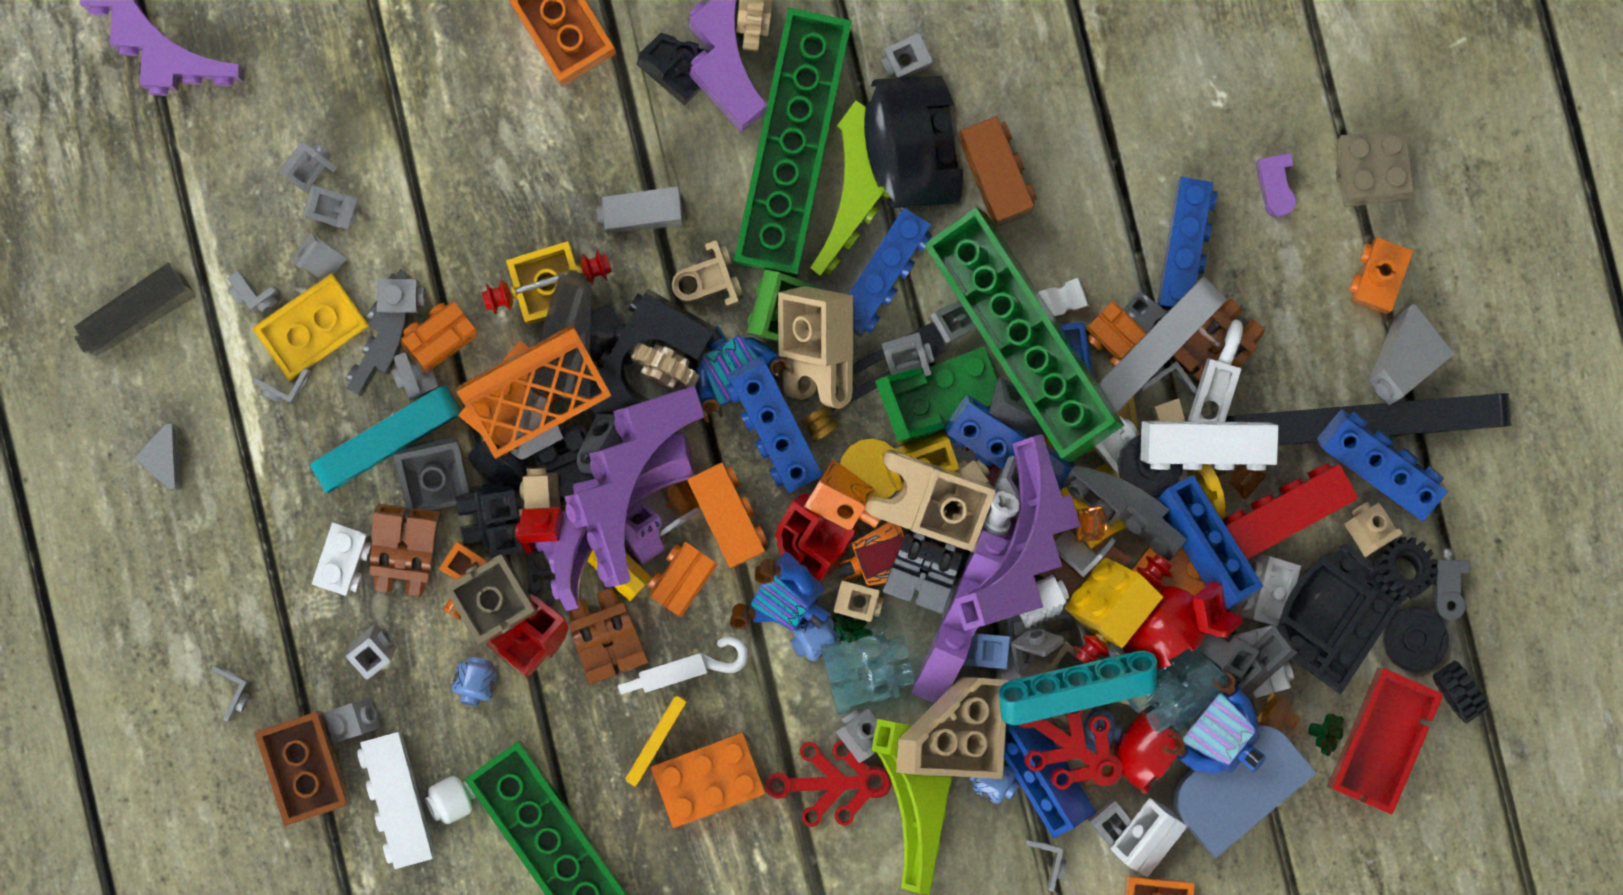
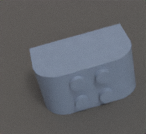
[1172,724,1316,858]

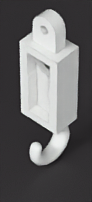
[1188,319,1243,422]
[618,636,748,695]

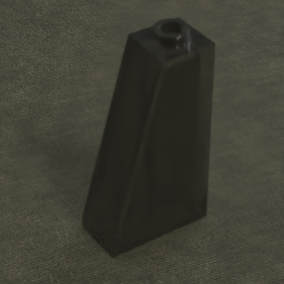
[74,263,196,357]
[525,270,592,404]

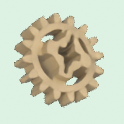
[736,0,772,52]
[631,343,700,391]

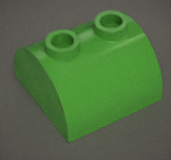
[747,270,820,344]

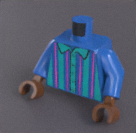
[695,326,793,423]
[730,552,831,630]
[1161,670,1266,774]

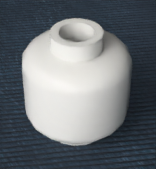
[425,776,476,824]

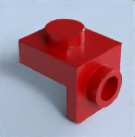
[515,507,564,554]
[1193,581,1243,637]

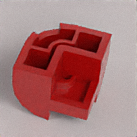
[774,493,860,584]
[1122,586,1207,669]
[486,594,568,679]
[1114,710,1177,794]

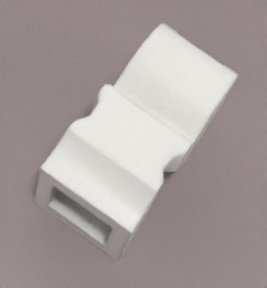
[1038,278,1090,317]

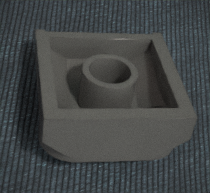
[394,438,470,515]

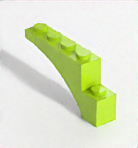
[810,101,890,279]
[871,719,952,895]

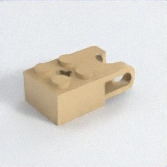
[778,286,853,409]
[865,450,996,552]

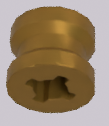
[800,406,841,444]

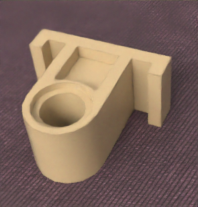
[672,240,743,308]

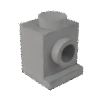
[881,33,933,78]
[836,708,877,763]

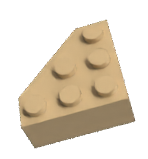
[896,677,1008,779]

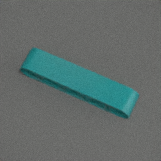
[309,385,462,494]
[998,651,1158,725]

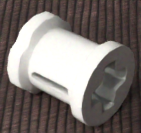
[983,491,1020,535]

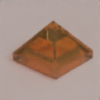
[1229,464,1266,499]
[667,480,699,514]
[1076,506,1107,543]

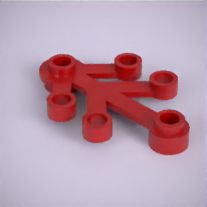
[1020,710,1122,790]
[765,740,892,827]

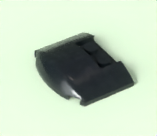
[864,76,963,209]
[1278,544,1403,694]

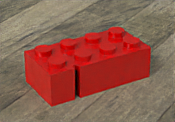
[1223,462,1359,559]
[1327,667,1444,815]

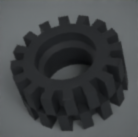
[1373,536,1438,600]
[1432,660,1489,724]

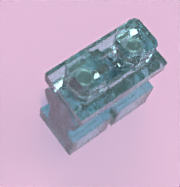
[820,632,915,715]
[1128,648,1227,733]

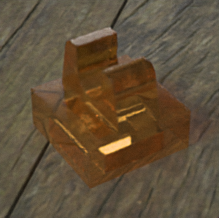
[1258,693,1300,730]

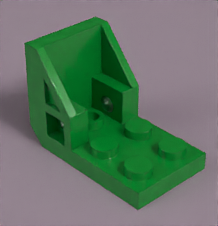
[875,346,998,446]

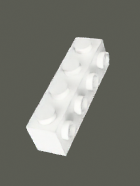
[1140,421,1278,470]
[357,731,436,869]

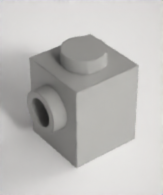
[345,623,397,680]

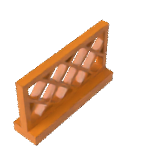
[457,324,611,459]

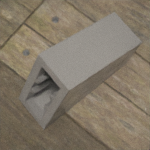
[597,187,683,233]
[1369,303,1454,406]

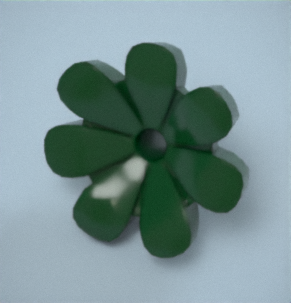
[833,613,873,649]
[1308,713,1344,756]

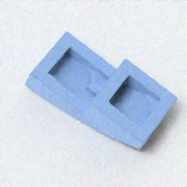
[963,633,1011,669]

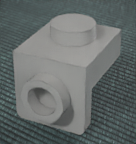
[279,141,337,193]
[302,186,358,229]
[227,271,281,313]
[377,279,425,314]
[882,333,934,376]
[391,352,439,401]
[322,698,380,744]

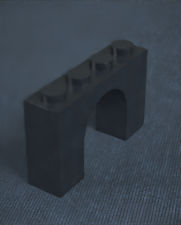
[581,289,716,415]

